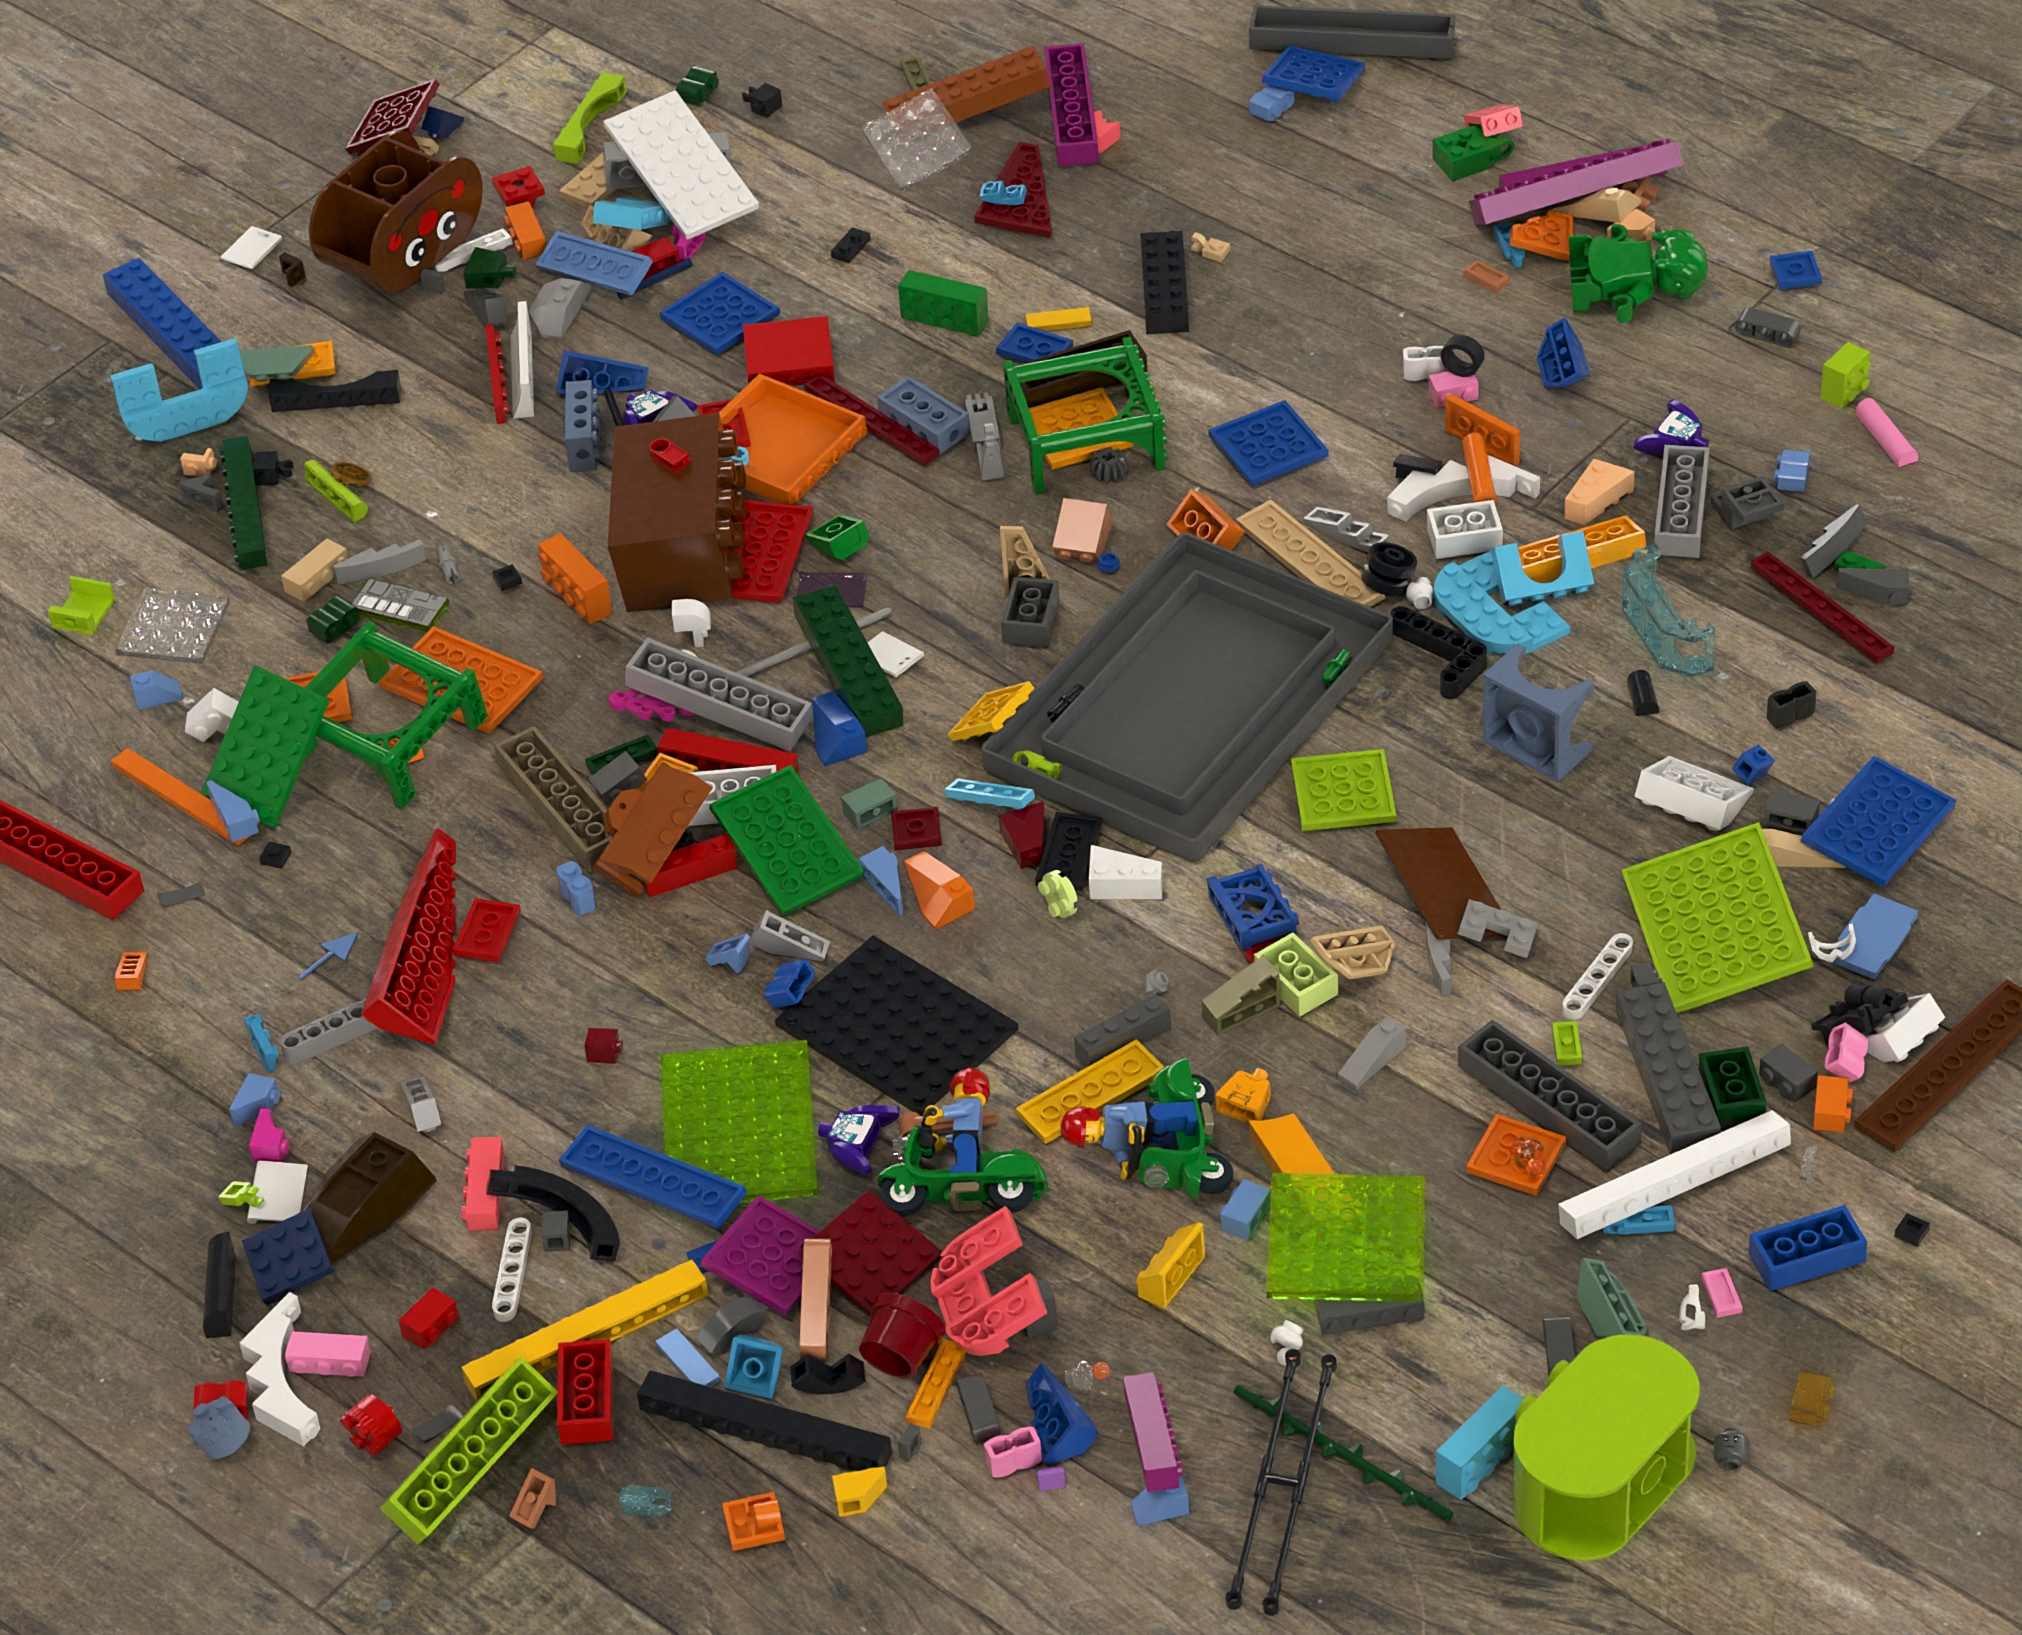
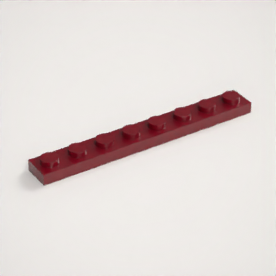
[804,373,940,467]
[1750,551,1895,664]

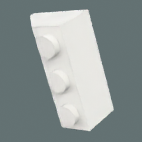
[1862,993,1945,1063]

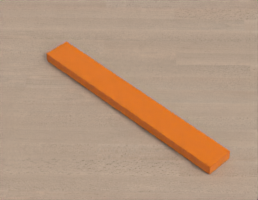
[111,748,250,846]

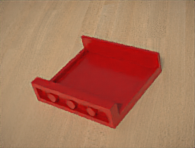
[743,316,835,386]

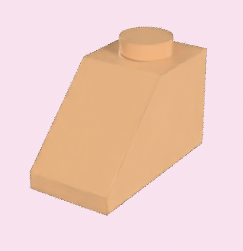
[1607,209,1655,241]

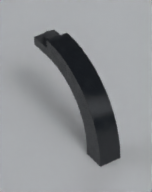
[486,1165,620,1261]

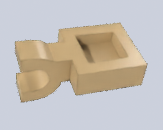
[1191,232,1230,262]

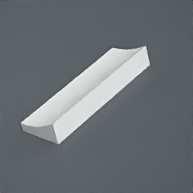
[511,301,534,419]

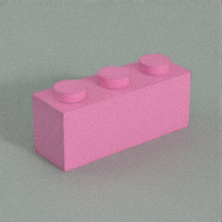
[285,1331,371,1377]

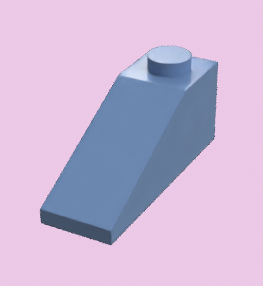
[206,780,260,842]
[859,846,903,916]

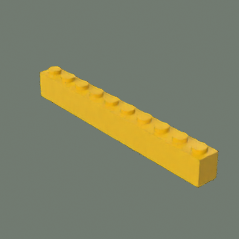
[461,1260,709,1401]

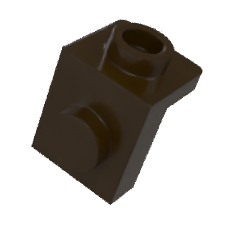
[279,252,306,287]

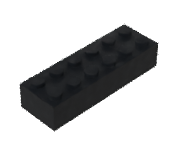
[1140,231,1189,334]

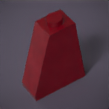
[999,801,1045,869]

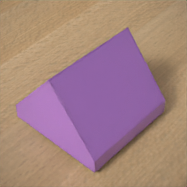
[1036,1466,1066,1491]

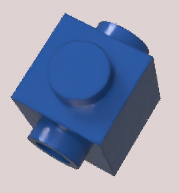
[1732,744,1775,785]

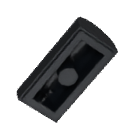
[1627,670,1659,716]

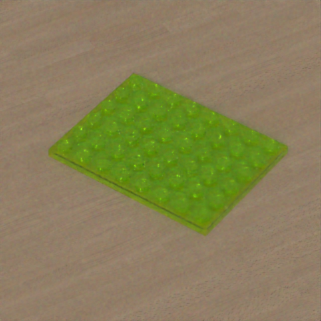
[660,1040,818,1210]

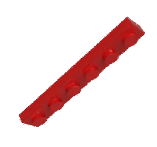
[485,325,509,424]

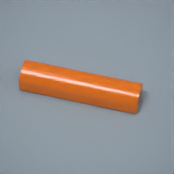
[1462,433,1497,504]

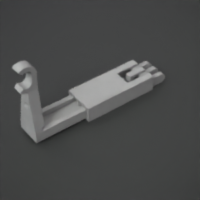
[965,392,1004,481]

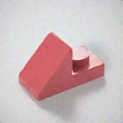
[1094,111,1120,153]

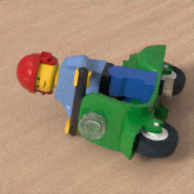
[1060,1058,1233,1200]
[877,1067,1048,1217]

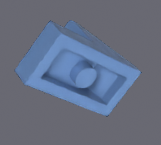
[704,933,750,974]

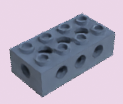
[877,376,970,454]
[565,380,600,472]

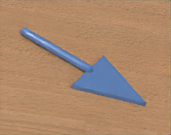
[299,932,358,980]

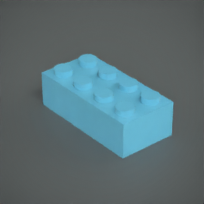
[1436,1385,1524,1500]

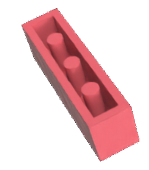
[461,1137,504,1231]

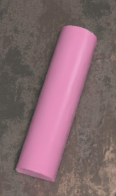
[1856,398,1918,467]

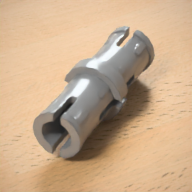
[436,545,460,584]

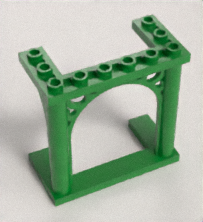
[1003,337,1168,495]
[305,621,488,809]

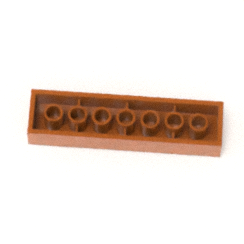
[882,45,1051,144]

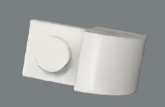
[672,599,711,647]

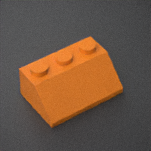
[1166,489,1245,550]

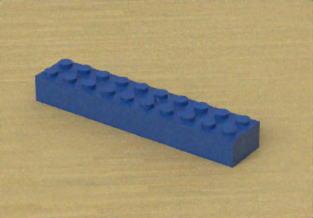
[102,258,222,390]

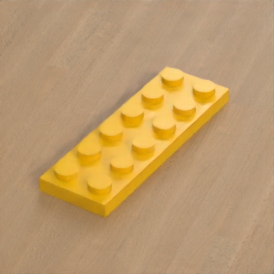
[1016,1039,1164,1144]

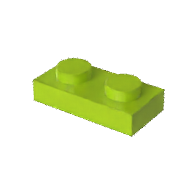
[1552,1021,1582,1066]

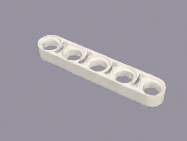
[1562,933,1633,1020]
[492,1217,532,1322]

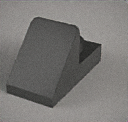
[179,475,223,512]

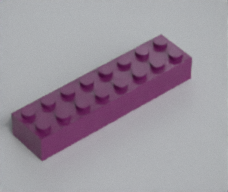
[1044,43,1099,166]

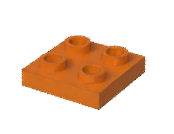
[722,1492,785,1551]

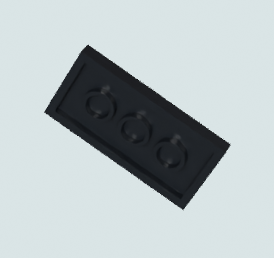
[1035,812,1102,892]

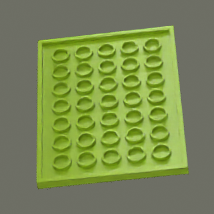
[1621,822,1814,1013]

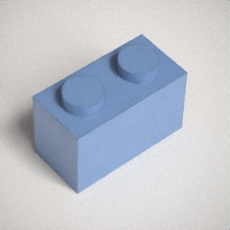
[1218,1179,1272,1241]

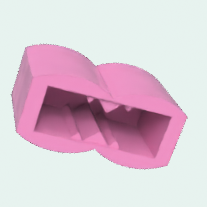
[1825,1022,1868,1083]
[984,1427,1042,1478]

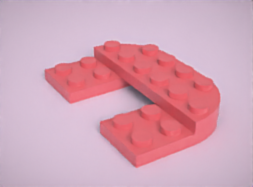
[931,1206,1048,1356]

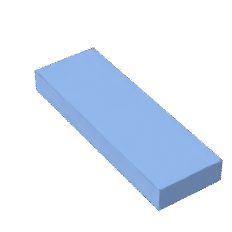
[655,1329,720,1387]

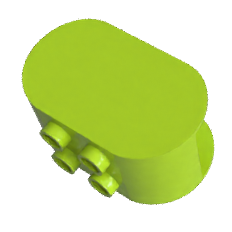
[1513,1334,1700,1561]

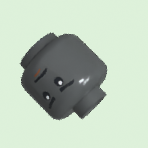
[1713,1428,1749,1470]

